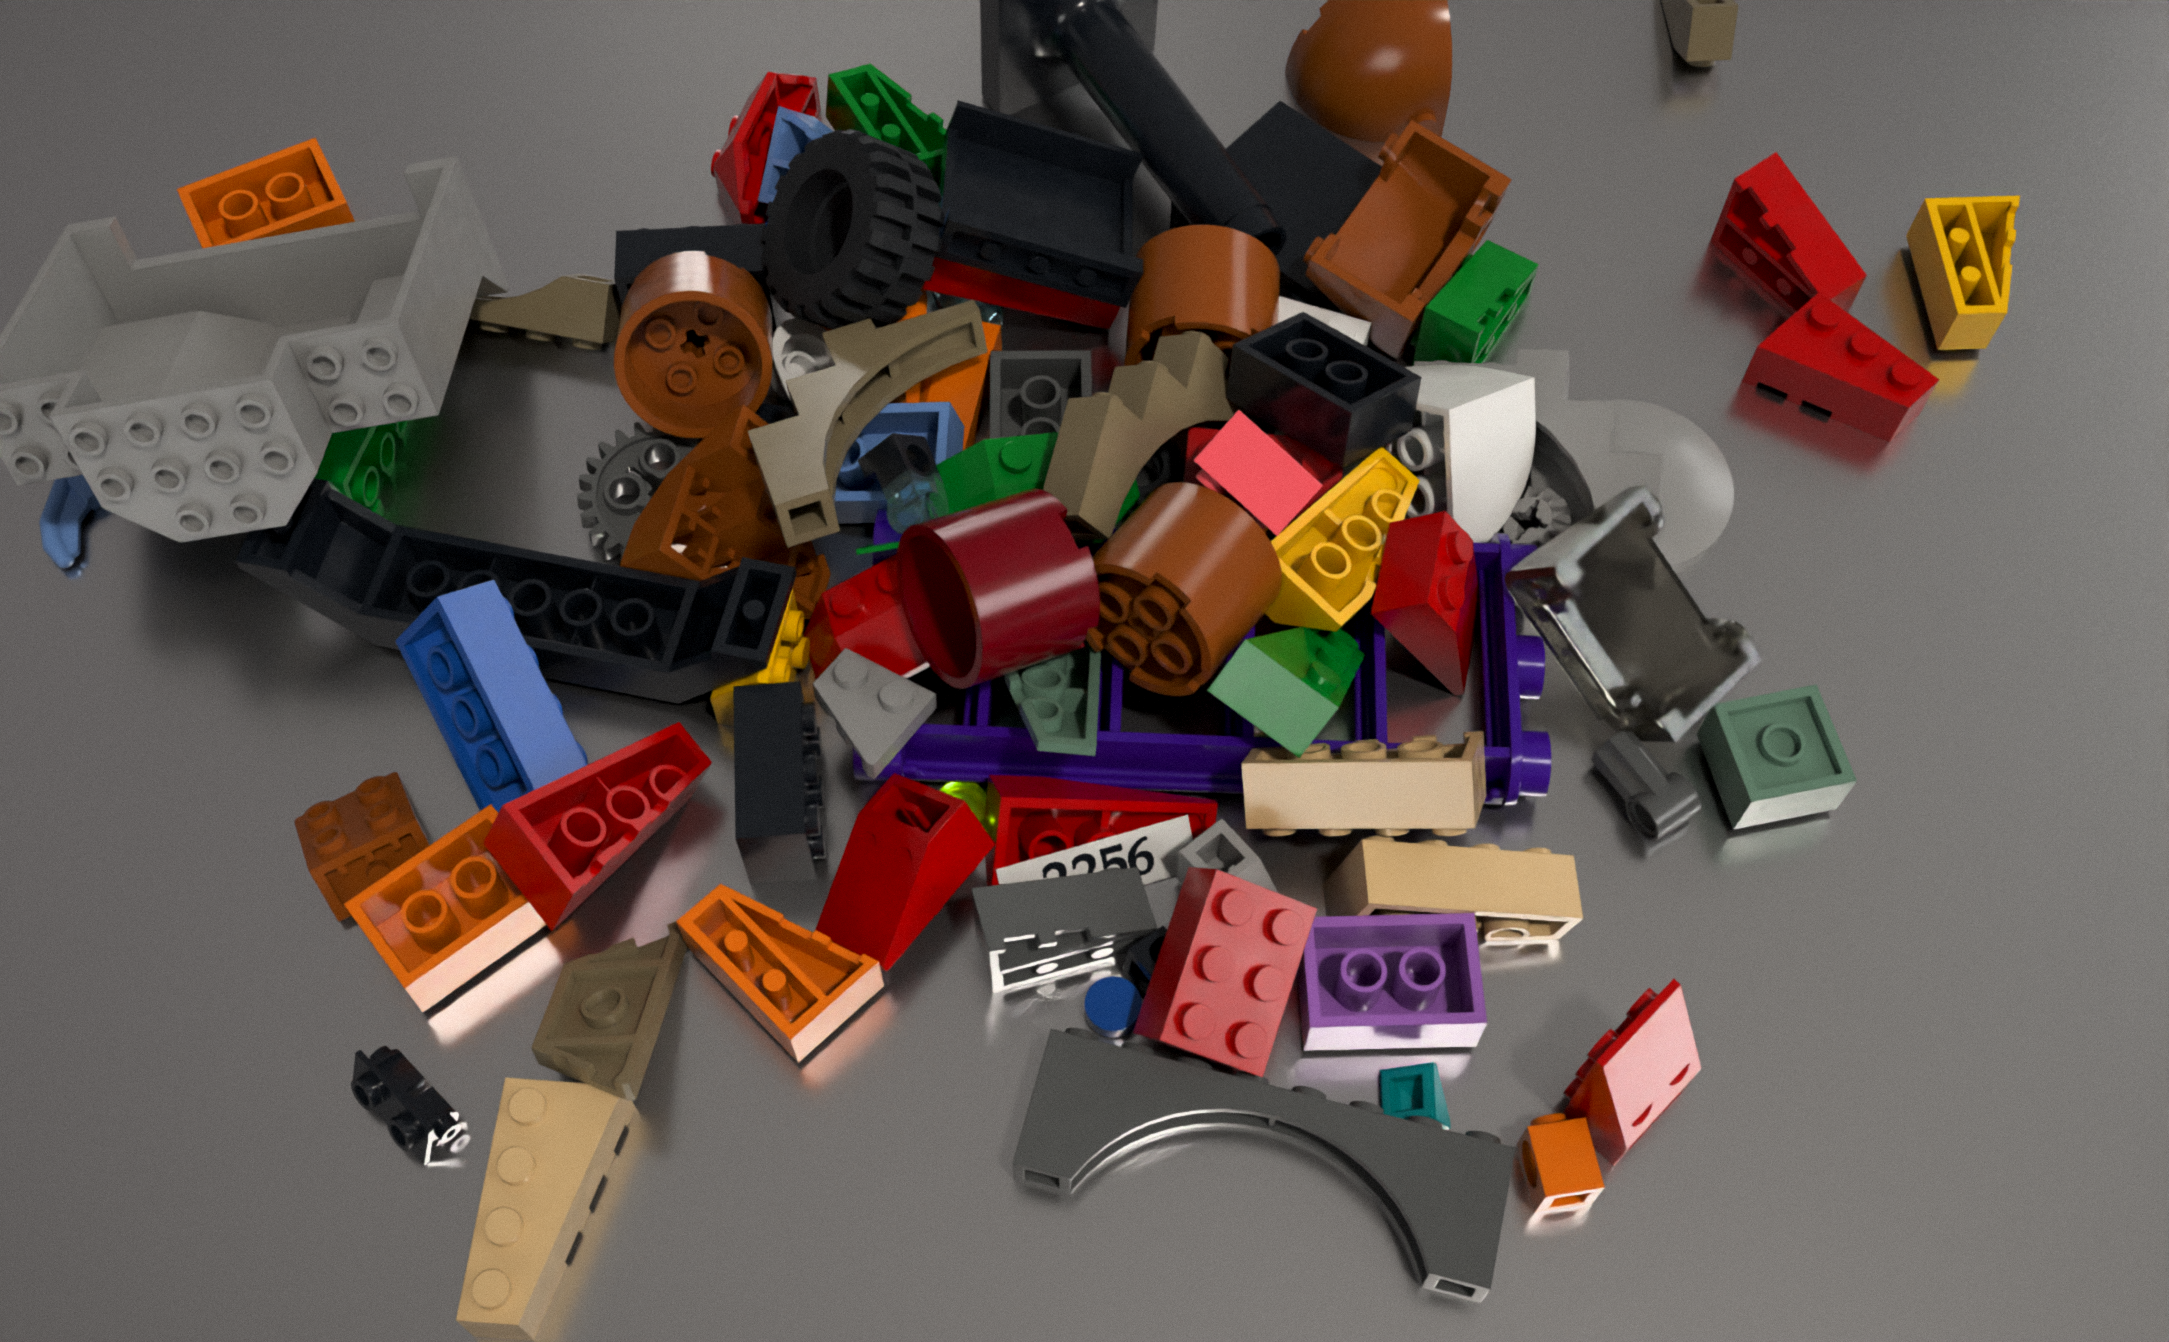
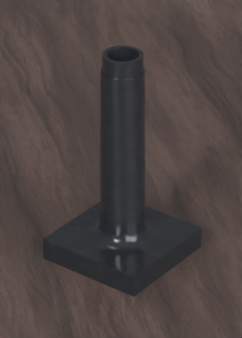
[980,0,1287,257]

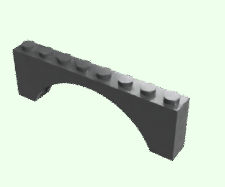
[1012,1028,1516,1303]

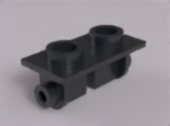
[351,1046,461,1165]

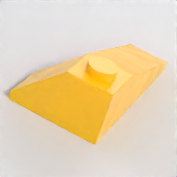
[1265,447,1420,632]

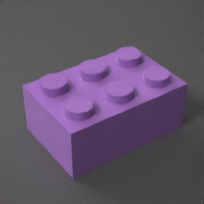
[1297,913,1487,1051]

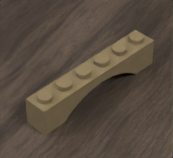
[469,273,622,350]

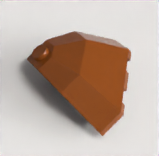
[620,404,831,619]

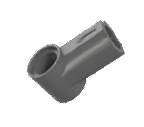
[1591,730,1701,842]

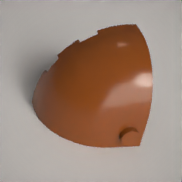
[1285,0,1452,143]

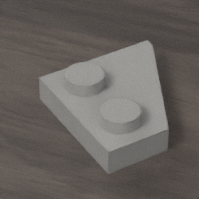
[813,648,937,779]

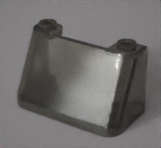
[1504,485,1762,742]

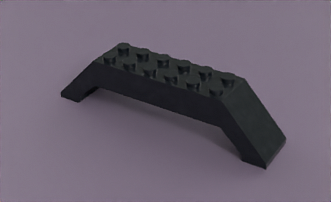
[235,478,797,703]

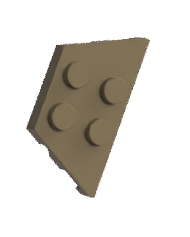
[531,921,687,1101]

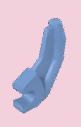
[39,475,101,568]

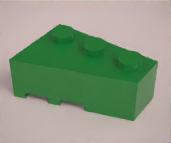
[1411,240,1539,366]

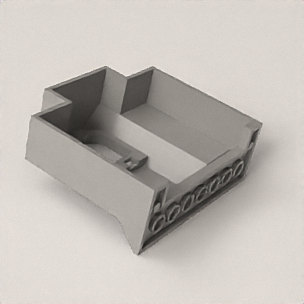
[0,156,509,543]

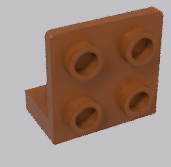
[294,772,431,922]

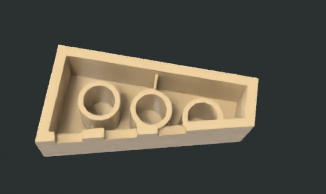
[1241,731,1486,836]
[1323,835,1583,942]
[456,1077,636,1341]

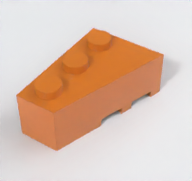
[676,884,884,1063]

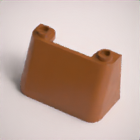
[1302,120,1512,360]

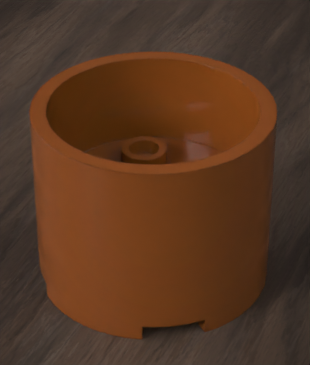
[1124,225,1280,378]
[614,251,772,438]
[1085,482,1282,696]

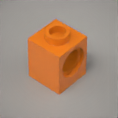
[1517,1113,1605,1213]

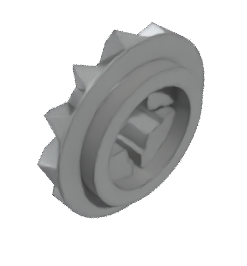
[1497,486,1573,563]

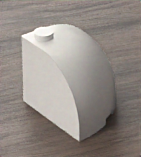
[1362,365,1536,543]

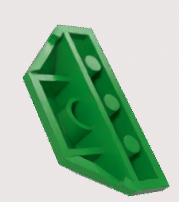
[926,432,1140,546]

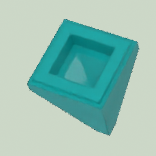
[1380,1062,1451,1130]

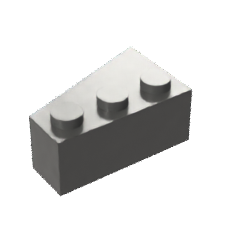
[971,867,1157,993]

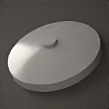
[1527,399,1734,579]

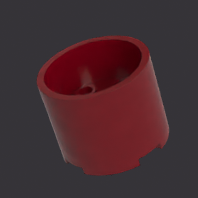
[896,488,1100,689]

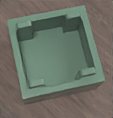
[1697,684,1857,830]

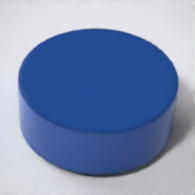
[1084,976,1142,1038]

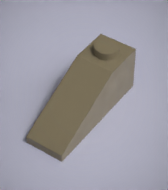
[1661,0,1739,67]

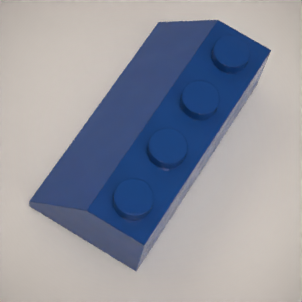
[395,580,588,813]

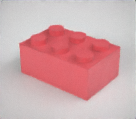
[1194,410,1323,536]

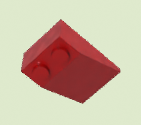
[1371,511,1480,696]

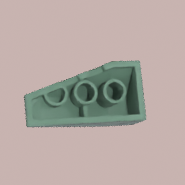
[1003,639,1101,756]

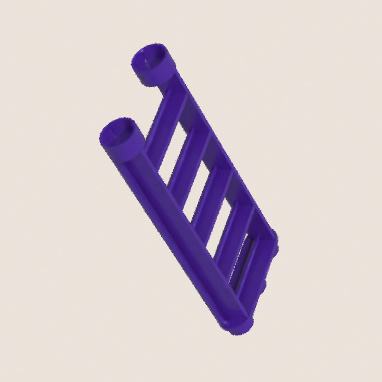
[853,509,1551,807]

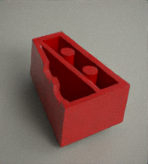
[1710,152,1867,315]
[1741,292,1940,442]

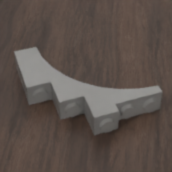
[1414,348,1664,589]

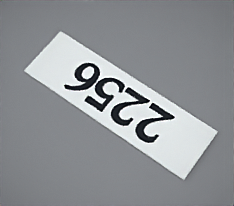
[996,815,1193,885]

